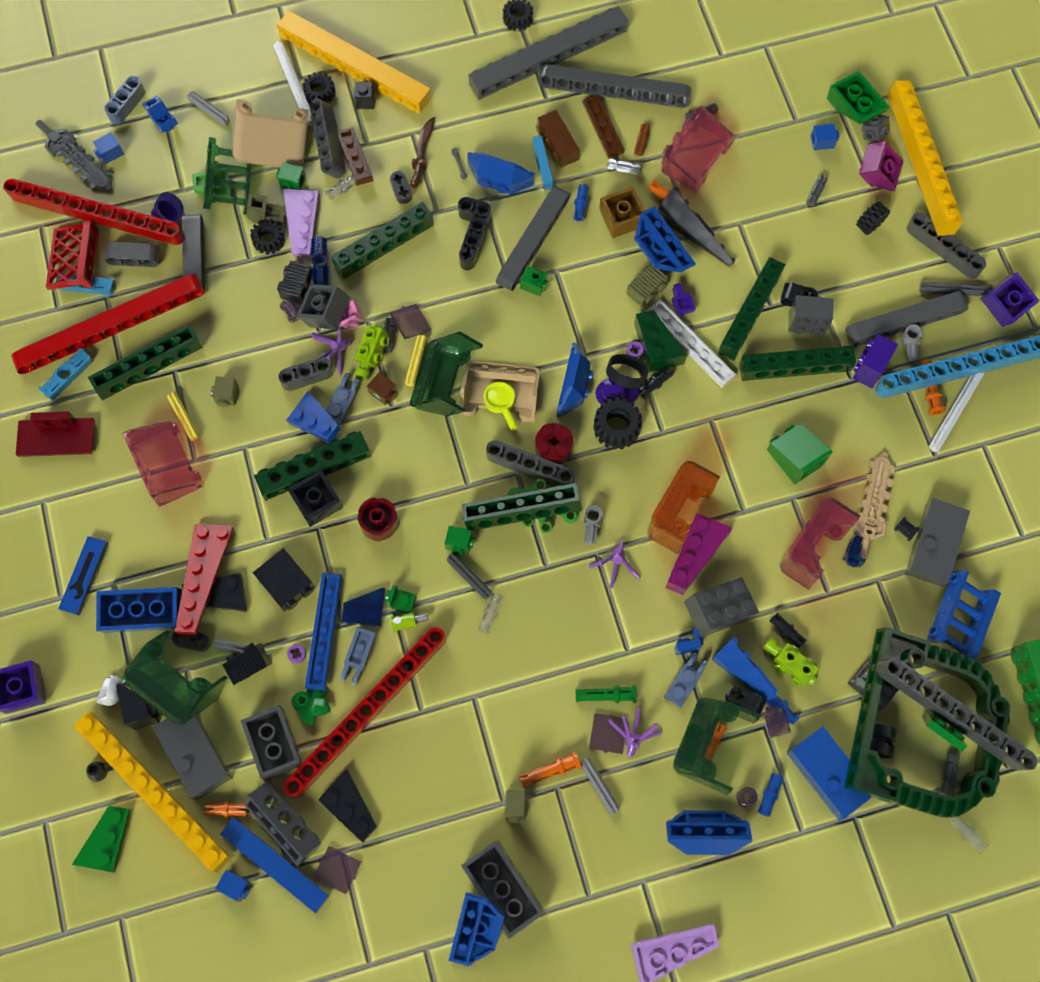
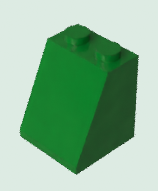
[767,423,833,485]

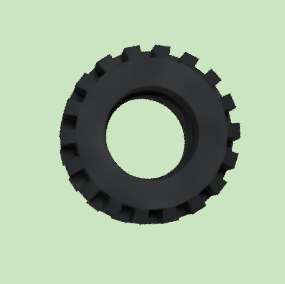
[593,398,642,450]

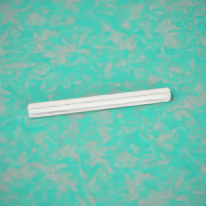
[273,41,313,127]
[929,372,985,452]

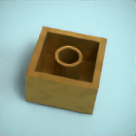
[599,187,645,238]

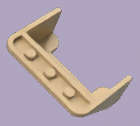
[232,99,308,168]
[460,361,540,422]

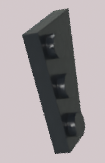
[182,573,247,612]
[318,769,377,843]

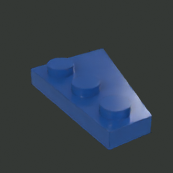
[286,391,341,444]

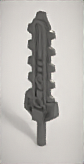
[36,120,113,192]

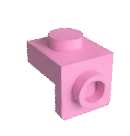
[340,300,364,329]

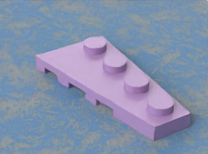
[283,189,319,257]

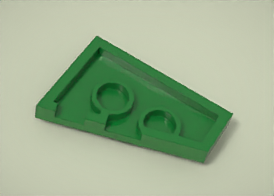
[72,805,131,873]

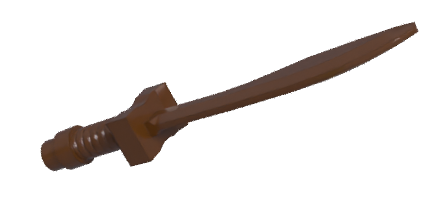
[410,117,435,189]

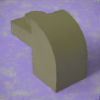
[247,193,285,225]

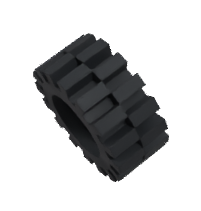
[503,0,533,32]
[303,72,336,104]
[856,201,890,235]
[250,219,285,255]

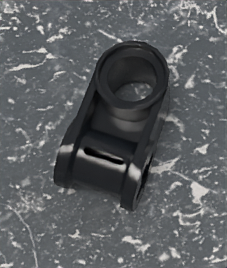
[780,282,818,307]
[725,686,767,719]

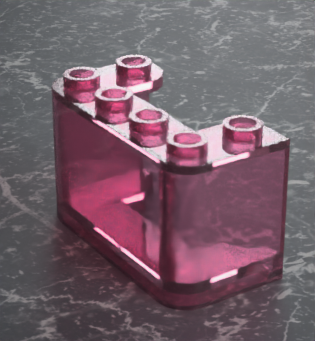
[780,497,861,590]

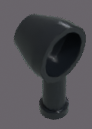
[86,761,115,782]

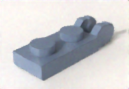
[326,373,361,426]
[340,626,377,685]
[664,651,709,708]

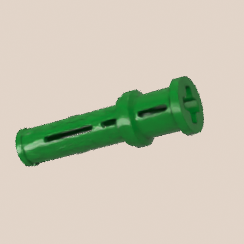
[575,685,637,703]

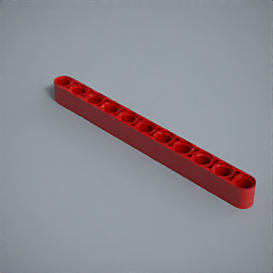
[3,178,185,245]
[11,274,204,374]
[284,627,446,798]

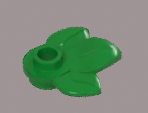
[292,689,331,725]

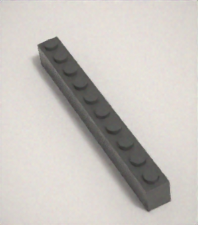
[469,6,629,100]

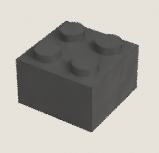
[297,284,350,330]
[788,295,834,336]

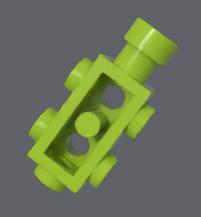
[354,325,390,381]
[762,636,819,687]

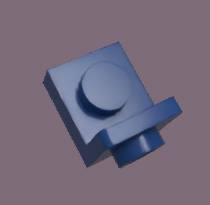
[674,629,704,655]

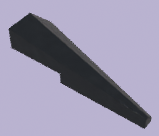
[658,186,735,267]

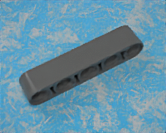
[310,98,345,179]
[907,213,986,279]
[182,214,205,295]
[486,440,574,486]

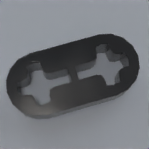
[390,171,412,204]
[172,632,211,652]

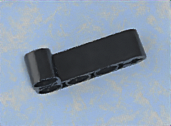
[458,197,491,270]

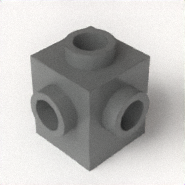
[862,114,890,143]

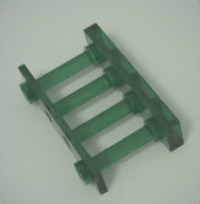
[203,137,251,215]

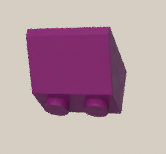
[859,141,903,191]

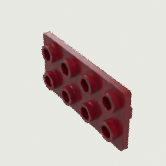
[16,411,95,457]

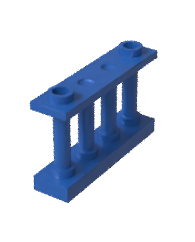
[927,570,1001,661]

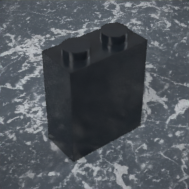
[252,548,315,612]

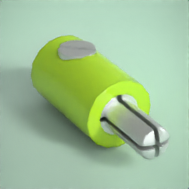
[390,612,429,632]

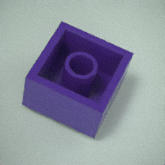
[980,272,1039,327]
[852,334,898,389]
[0,660,46,714]

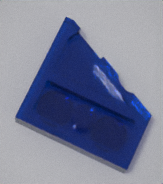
[341,588,386,627]

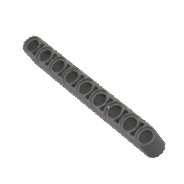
[538,64,692,108]
[876,658,1038,771]

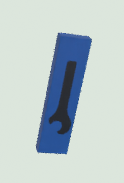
[58,536,108,616]

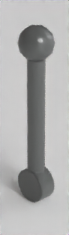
[451,148,467,179]

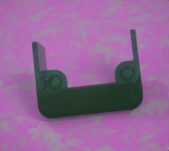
[410,331,483,416]
[122,630,228,725]
[673,698,761,795]

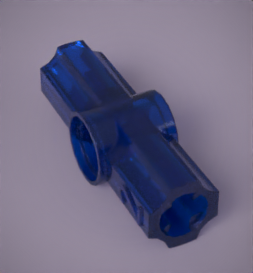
[311,236,330,285]

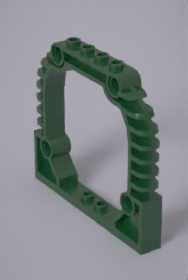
[844,627,1010,818]

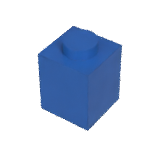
[810,124,839,151]
[93,132,124,164]
[215,870,251,902]

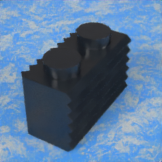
[277,260,313,304]
[222,643,272,686]

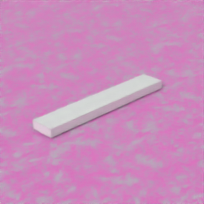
[646,299,736,388]

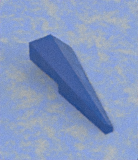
[712,637,800,725]

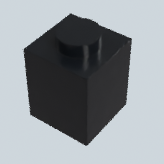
[354,82,374,109]

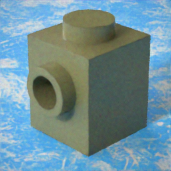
[211,376,238,407]

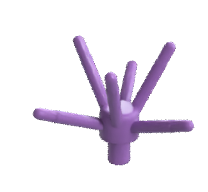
[311,329,351,375]
[589,541,641,588]
[608,707,662,756]

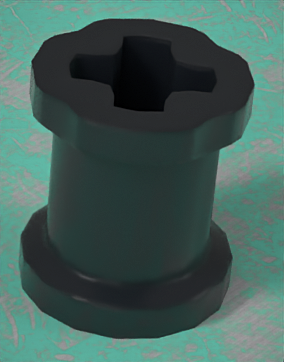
[894,516,920,542]

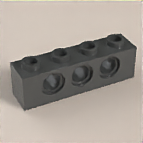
[244,781,321,866]

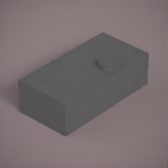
[905,498,970,587]
[152,706,232,801]
[461,840,546,939]

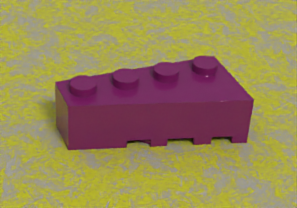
[665,513,733,595]

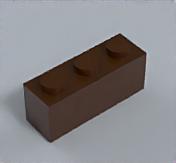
[536,110,580,168]

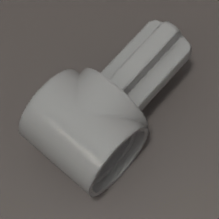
[900,324,922,362]
[583,505,602,545]

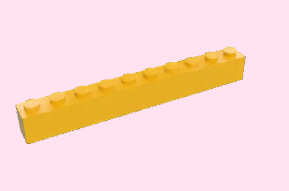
[277,11,431,113]
[887,80,963,236]
[73,711,233,873]

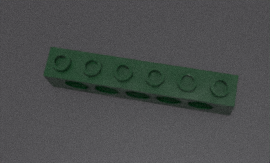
[331,202,434,280]
[718,257,786,361]
[88,324,203,401]
[739,345,856,381]
[254,431,371,501]
[462,483,582,531]

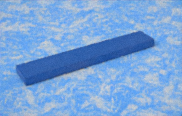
[305,573,342,691]
[220,817,329,913]

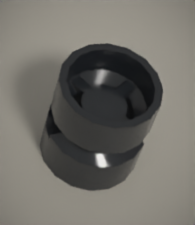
[870,723,898,759]

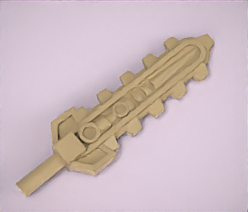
[852,452,896,561]

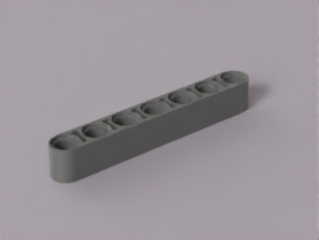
[496,185,571,291]
[845,291,969,347]

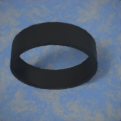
[606,354,649,388]

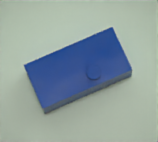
[96,587,182,633]
[787,726,872,821]

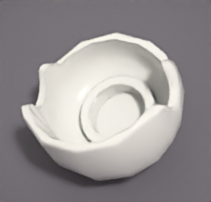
[96,675,123,706]

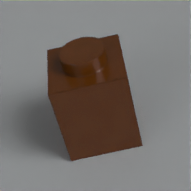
[367,372,398,405]

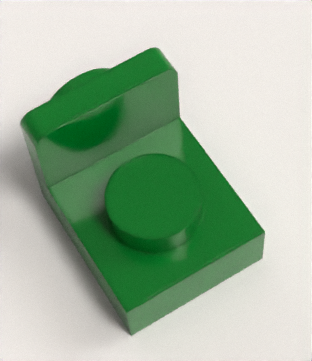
[385,586,417,614]

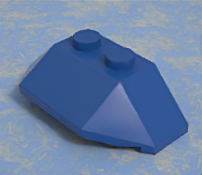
[467,152,535,195]
[634,206,696,273]
[557,342,593,417]
[666,810,752,855]
[448,892,505,966]

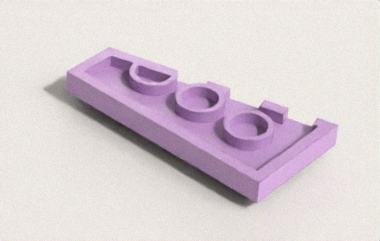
[631,923,719,982]

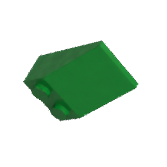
[827,71,890,125]

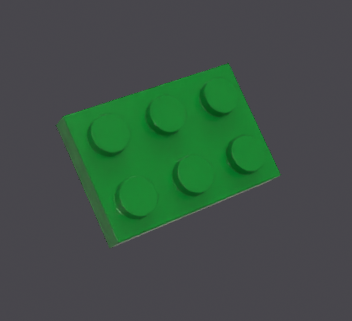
[922,711,967,752]

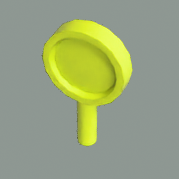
[483,382,518,430]

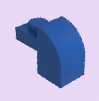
[142,95,178,133]

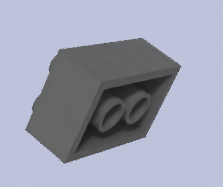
[684,577,759,637]
[241,705,303,781]

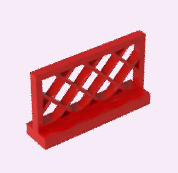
[46,218,99,290]

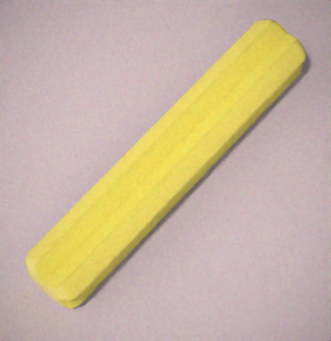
[405,335,427,387]
[167,392,200,441]

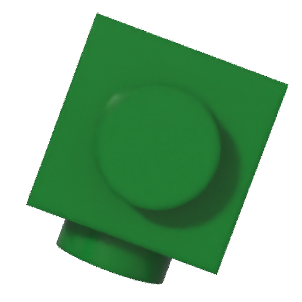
[276,163,306,190]
[520,265,549,296]
[444,526,475,555]

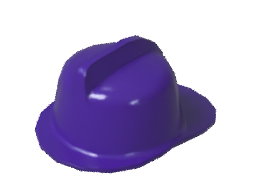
[151,192,184,223]
[595,376,639,404]

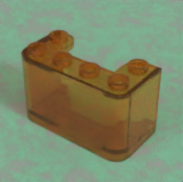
[647,461,720,554]

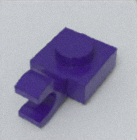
[672,283,696,316]

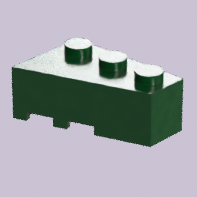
[634,310,687,372]

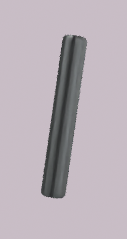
[920,281,993,296]

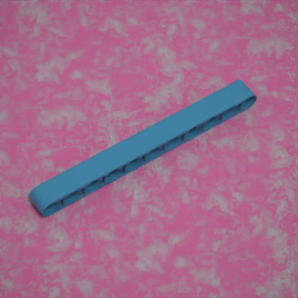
[875,335,1040,398]

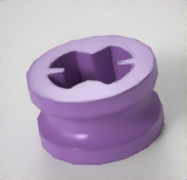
[626,342,643,359]
[287,644,306,664]

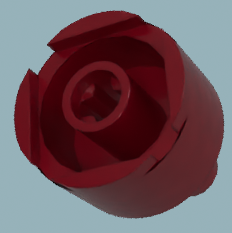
[535,423,573,465]
[358,497,399,542]

